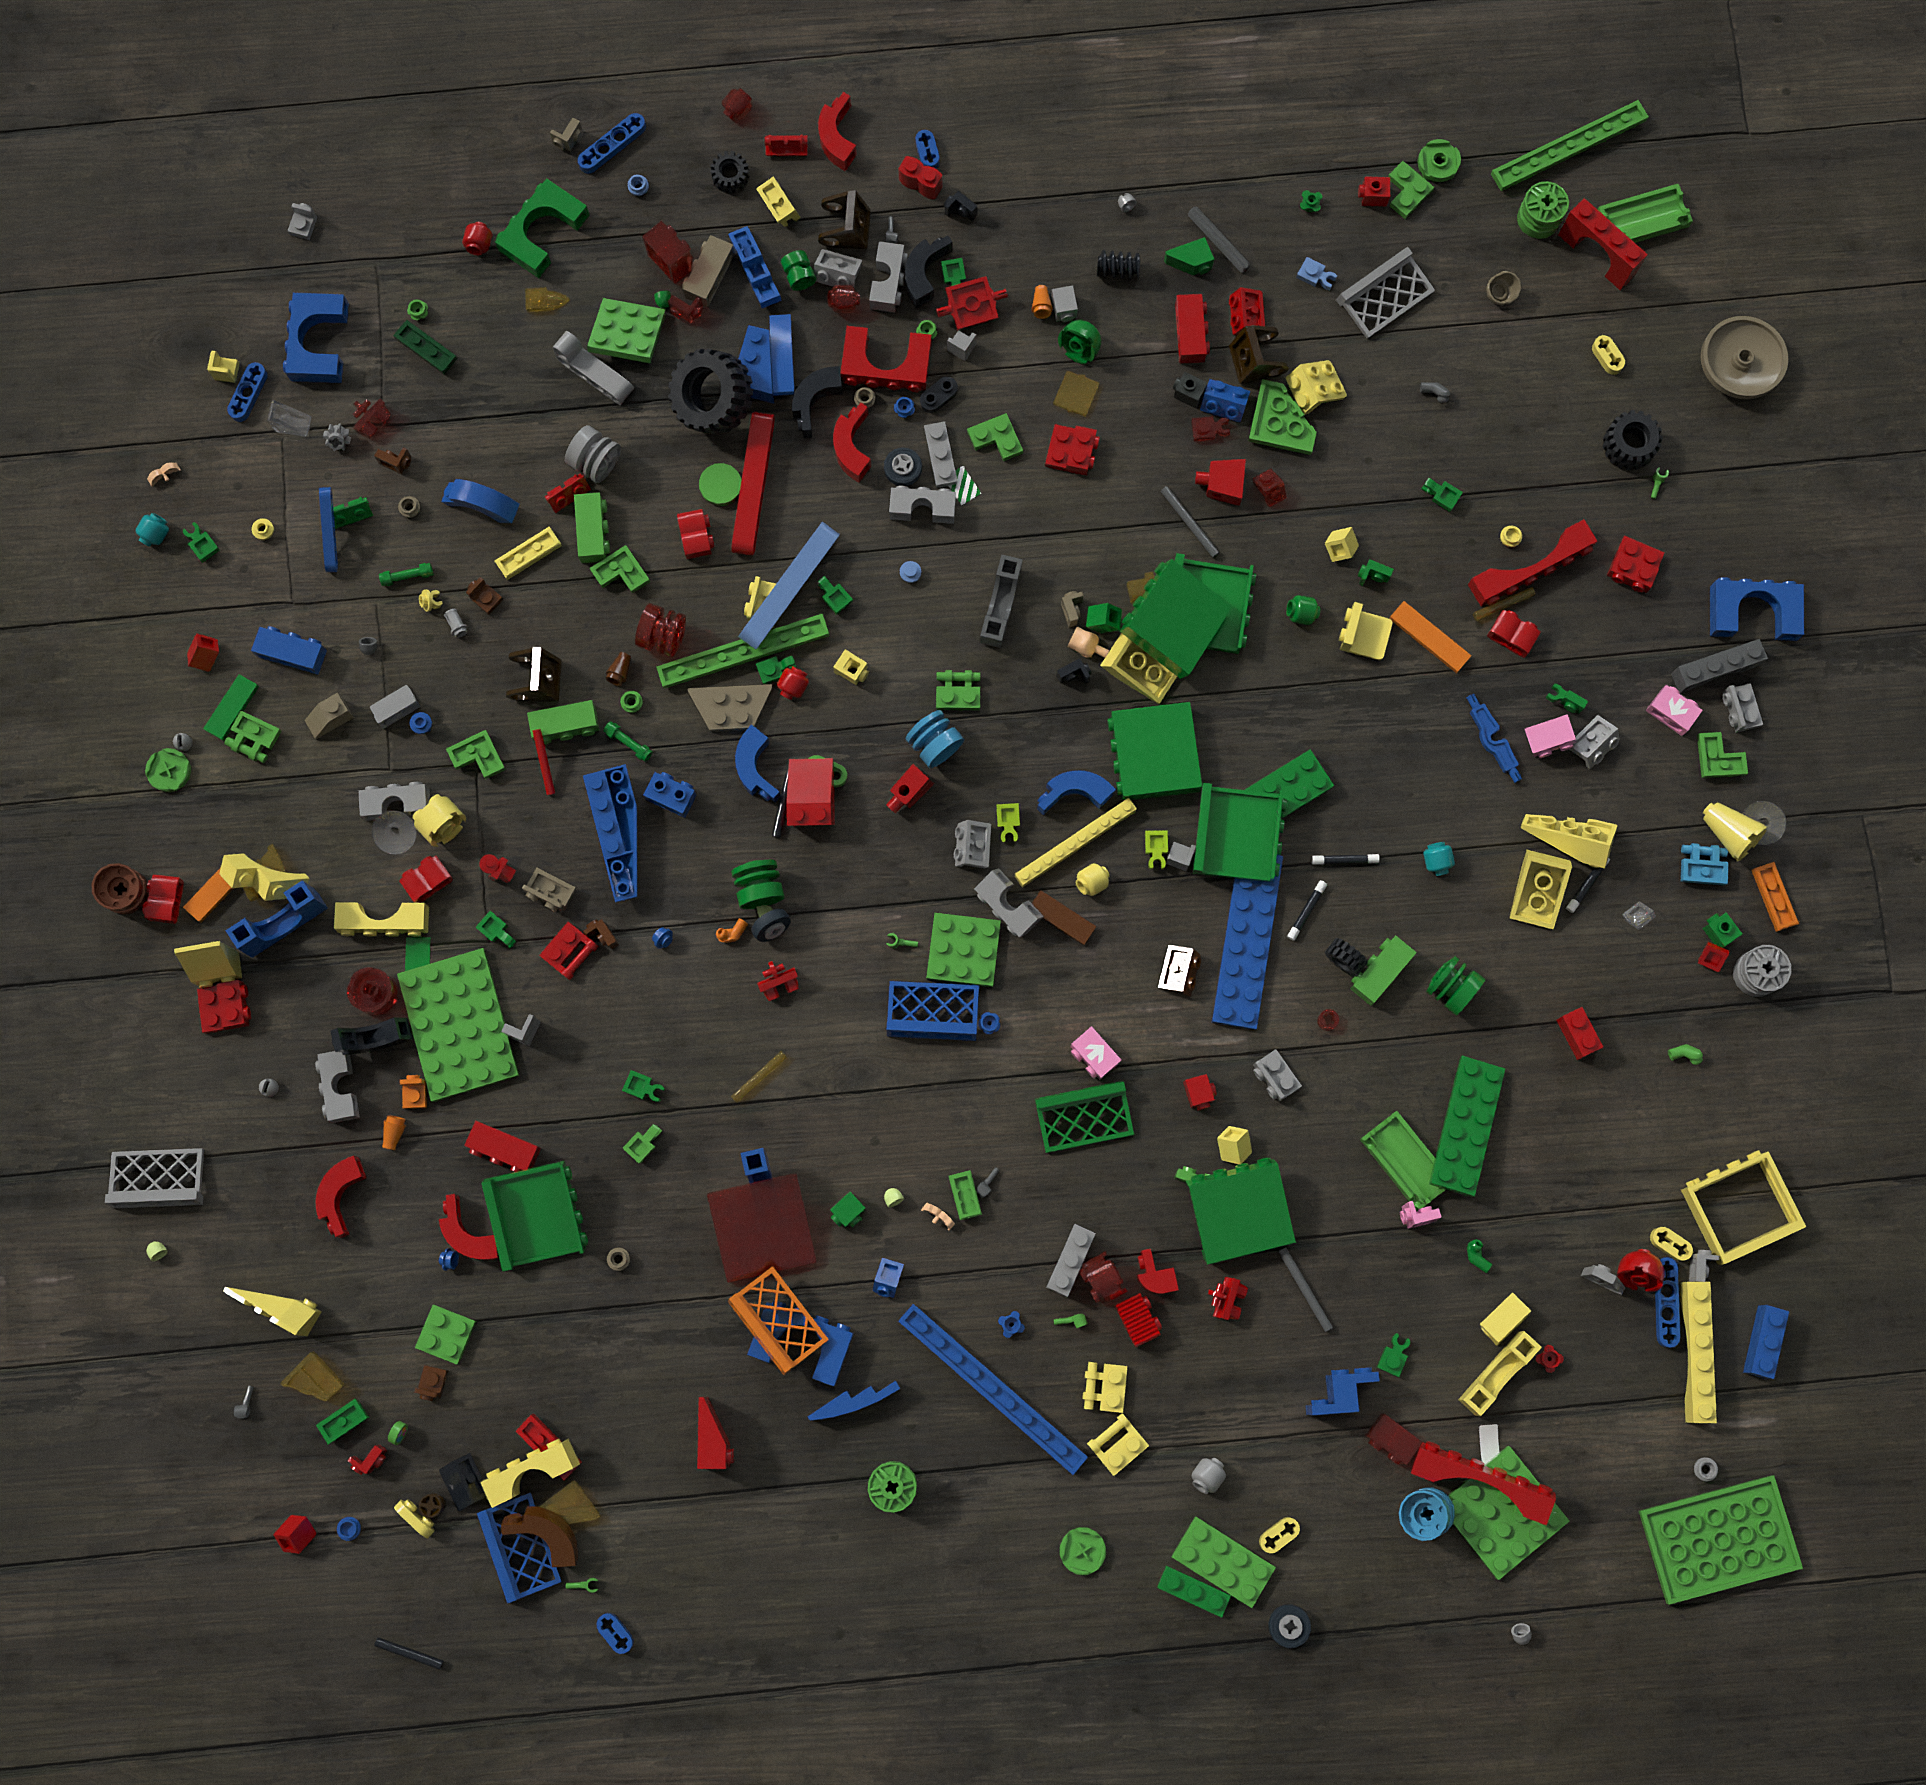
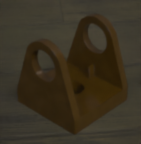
[818,190,871,249]
[1229,325,1289,384]
[506,647,562,702]

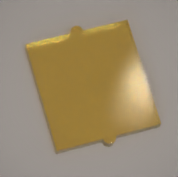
[1053,370,1100,417]

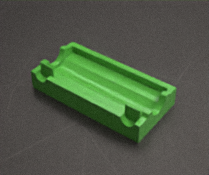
[1597,184,1693,243]
[1360,1111,1446,1211]

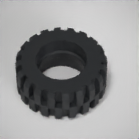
[668,349,753,434]

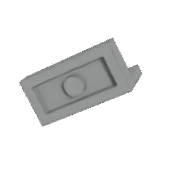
[370,685,421,729]
[501,1014,540,1046]

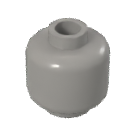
[1191,1458,1226,1494]

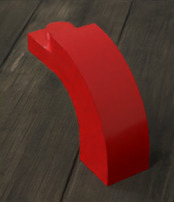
[818,92,857,171]
[833,402,871,483]
[316,1155,367,1238]
[439,1194,499,1260]

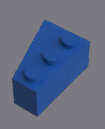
[738,325,774,403]

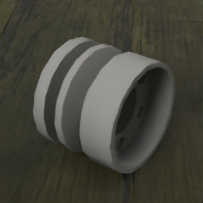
[564,425,621,483]
[1733,945,1791,997]

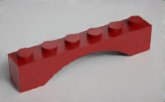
[1468,519,1597,606]
[1411,1442,1556,1525]

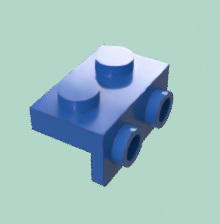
[1200,379,1250,422]

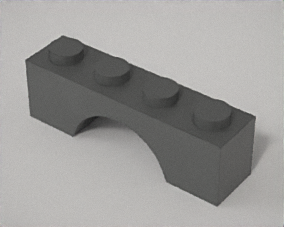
[980,554,1023,648]
[1671,639,1768,693]

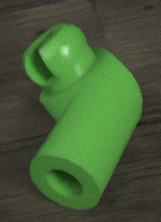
[1668,1044,1703,1065]

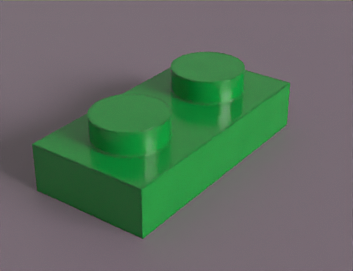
[316,1398,369,1445]

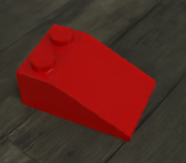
[787,758,835,826]
[697,1397,734,1469]

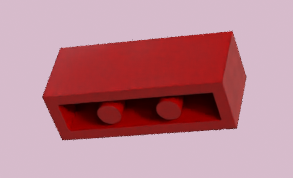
[1175,294,1210,364]
[464,1120,541,1172]

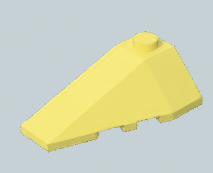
[1521,814,1617,868]
[223,1287,321,1336]

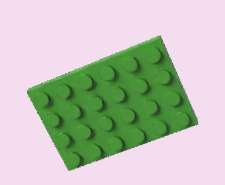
[397,948,519,1102]
[1639,1475,1803,1605]

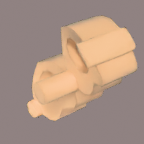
[147,462,181,487]
[921,1203,955,1231]

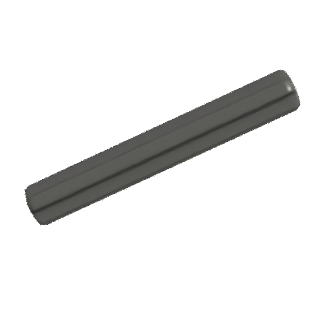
[1188,206,1250,273]

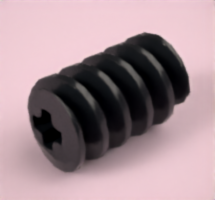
[1096,250,1141,280]

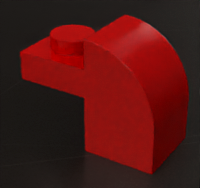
[1137,1249,1179,1294]

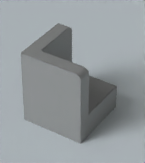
[947,330,976,361]
[1166,842,1196,871]

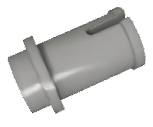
[444,609,467,638]

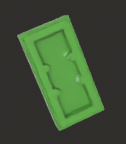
[949,1170,982,1220]

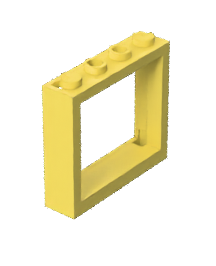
[1681,1150,1806,1265]

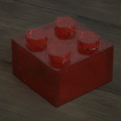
[642,220,693,284]

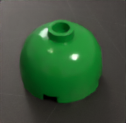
[1058,320,1101,364]

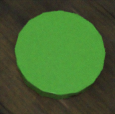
[699,463,742,506]
[145,748,191,792]
[1060,1527,1106,1575]

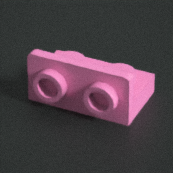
[1400,1201,1441,1229]

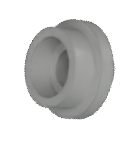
[1694,1457,1718,1481]

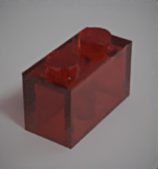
[1365,1413,1423,1465]

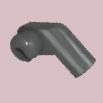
[1420,382,1450,403]

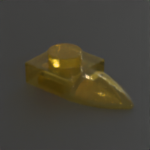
[525,287,569,312]

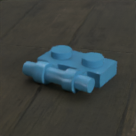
[1681,843,1728,885]

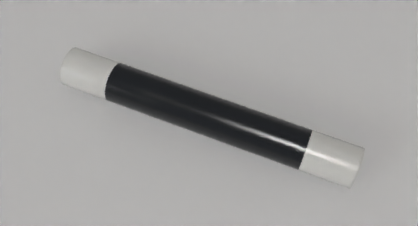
[1312,854,1379,865]
[1566,858,1610,913]
[1287,880,1327,941]

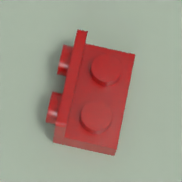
[1229,287,1265,335]

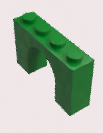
[495,178,590,279]

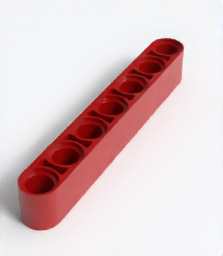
[732,412,775,555]

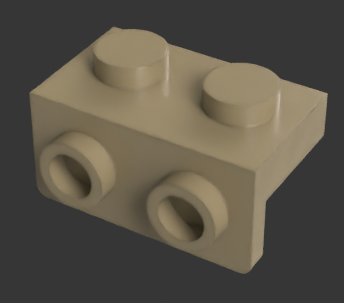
[522,868,577,912]

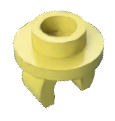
[419,589,443,611]

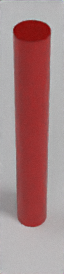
[532,729,555,795]

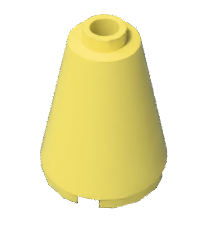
[1703,802,1767,861]

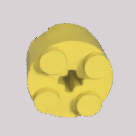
[412,794,466,847]

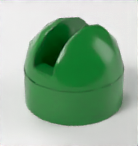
[654,291,672,309]

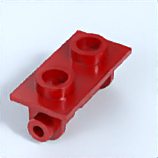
[765,135,808,156]
[545,474,591,513]

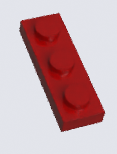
[516,1413,582,1480]

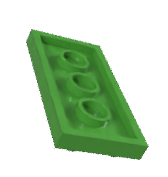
[1171,1516,1276,1608]

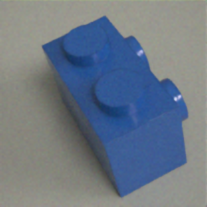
[643,772,697,818]

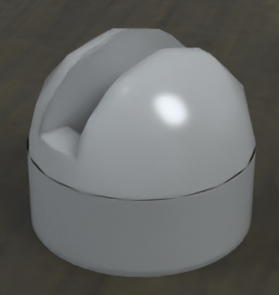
[1118,193,1137,212]
[173,733,193,752]
[259,1078,279,1097]
[1511,1623,1532,1645]

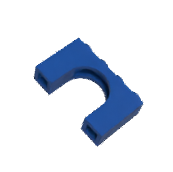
[283,293,349,383]
[1710,578,1804,641]
[225,880,328,958]
[747,1299,854,1386]

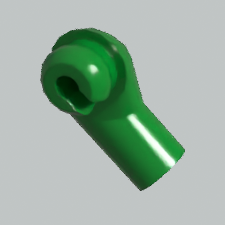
[1467,1239,1492,1273]

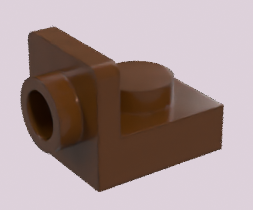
[374,447,411,474]
[466,577,503,615]
[583,919,619,949]
[414,1365,448,1401]

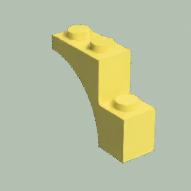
[219,854,309,901]

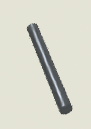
[1161,486,1220,558]
[1278,1247,1333,1332]

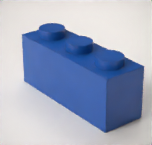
[251,626,327,675]
[1743,1305,1789,1379]

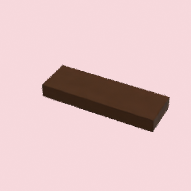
[1032,890,1096,946]

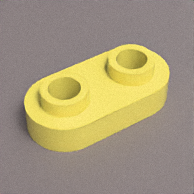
[394,1499,435,1539]

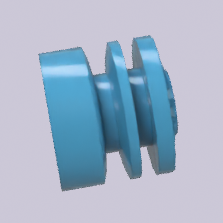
[905,710,964,769]
[1399,1487,1455,1541]

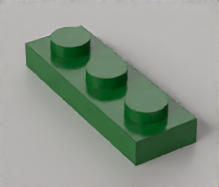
[1157,1565,1231,1618]

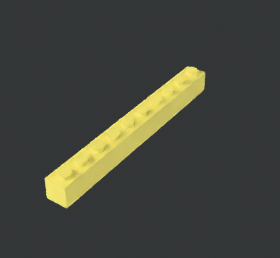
[1015,798,1136,888]

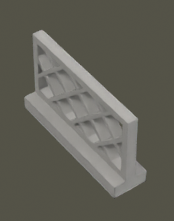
[1336,247,1435,339]
[105,1148,204,1208]

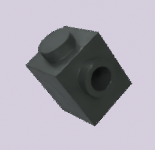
[1172,372,1208,409]

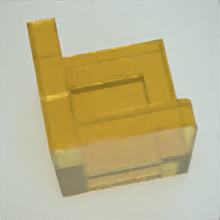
[1127,572,1154,603]

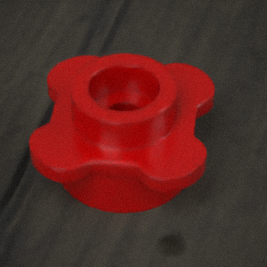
[1536,1345,1564,1373]

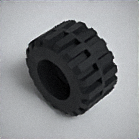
[1603,410,1663,470]

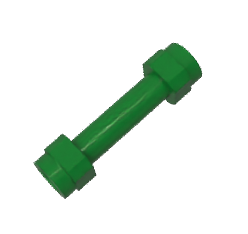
[379,563,434,586]
[603,721,653,762]

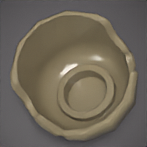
[1486,271,1522,306]

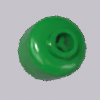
[1286,595,1320,625]

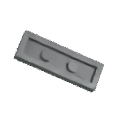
[924,422,957,488]

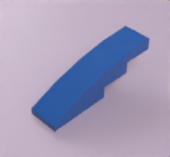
[728,226,781,308]
[769,314,795,396]
[808,1381,901,1421]

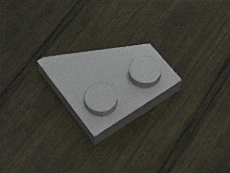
[1581,1264,1625,1296]

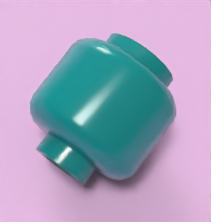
[136,513,169,547]
[1423,842,1455,876]

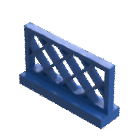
[886,981,979,1041]
[477,1493,561,1603]

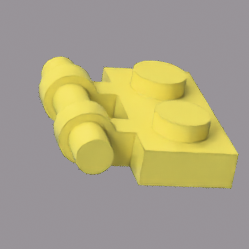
[1083,1362,1127,1413]

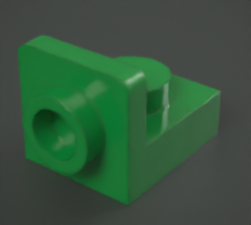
[1357,559,1394,586]

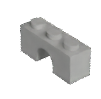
[869,242,908,313]
[889,486,956,524]
[358,782,430,821]
[974,868,1044,937]
[315,1051,360,1123]
[1046,1224,1096,1298]

